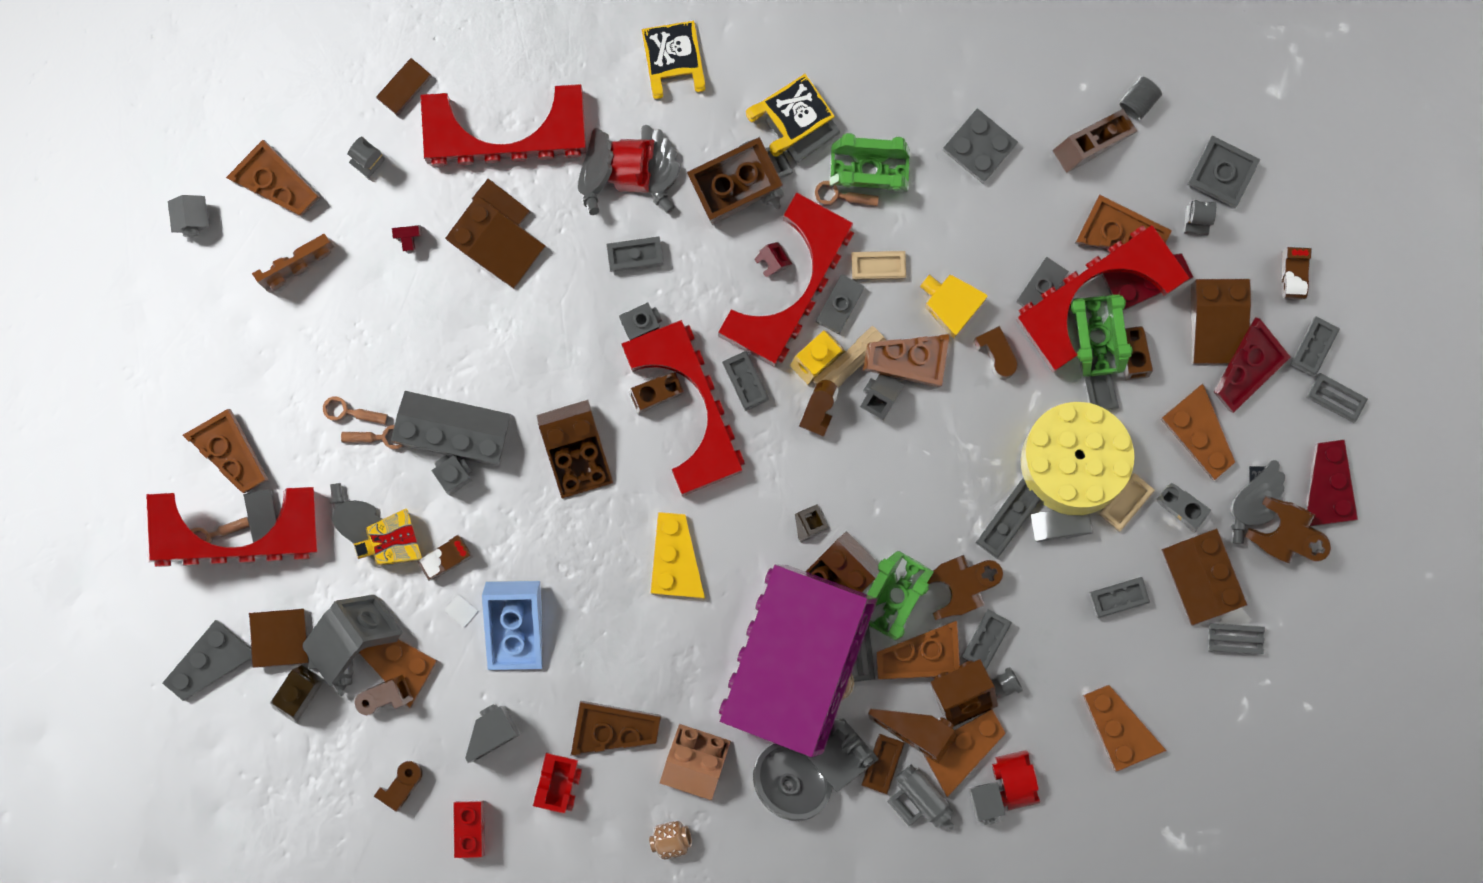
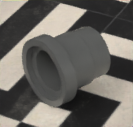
[991,667,1023,699]

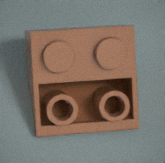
[660,724,731,800]

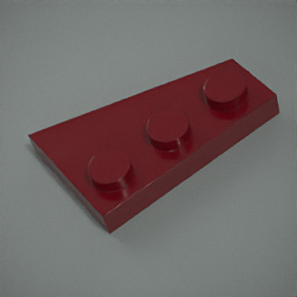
[1101,253,1194,311]
[1214,317,1291,413]
[1306,439,1358,527]

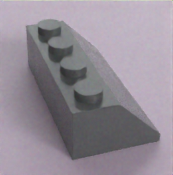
[391,391,511,467]

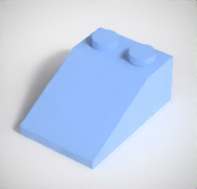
[482,581,542,670]

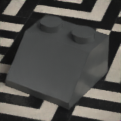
[465,704,521,763]

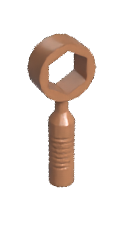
[814,181,879,206]
[323,396,388,425]
[341,425,404,450]
[191,517,250,543]

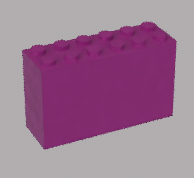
[719,564,878,757]

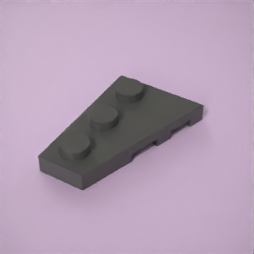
[162,620,252,701]

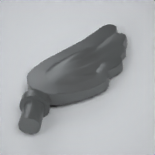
[641,125,681,213]
[578,128,613,215]
[1231,460,1285,544]
[329,483,383,562]

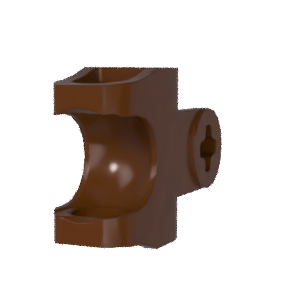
[1245,495,1331,564]
[927,555,1003,621]

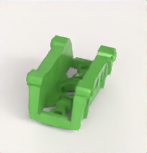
[829,133,910,192]
[1070,295,1132,376]
[867,551,934,641]

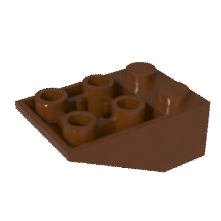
[536,400,613,499]
[805,531,879,592]

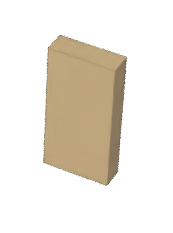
[851,251,906,280]
[1099,473,1155,532]

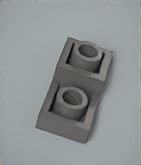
[1031,510,1093,542]

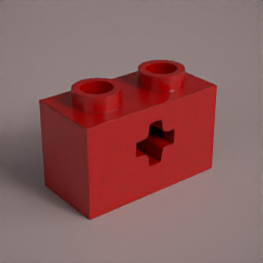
[453,800,485,858]

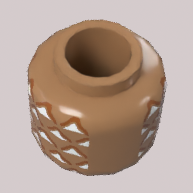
[649,821,692,860]

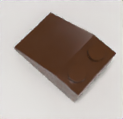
[687,137,783,225]
[445,195,546,289]
[1191,279,1251,364]

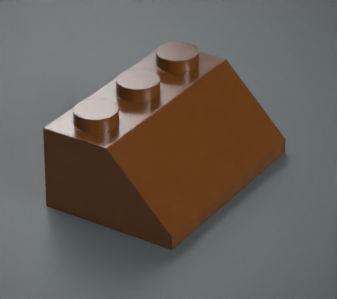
[1161,528,1247,626]

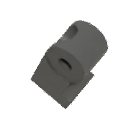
[347,136,385,179]
[1184,200,1216,236]
[1156,482,1211,533]

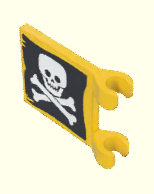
[642,21,705,99]
[746,74,835,157]

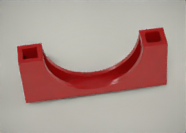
[420,84,587,167]
[718,192,855,367]
[1016,225,1189,372]
[621,320,745,496]
[145,487,317,567]

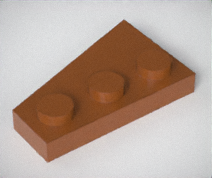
[1083,685,1167,772]
[923,709,1006,797]

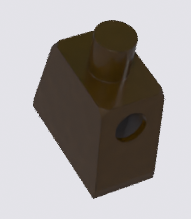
[270,665,325,723]

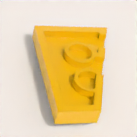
[651,512,705,599]

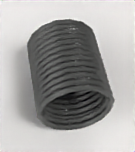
[1119,77,1162,120]

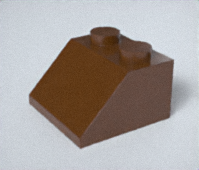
[930,659,998,726]

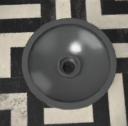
[753,743,832,821]

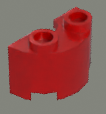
[608,139,655,193]
[992,750,1040,811]
[533,753,582,814]

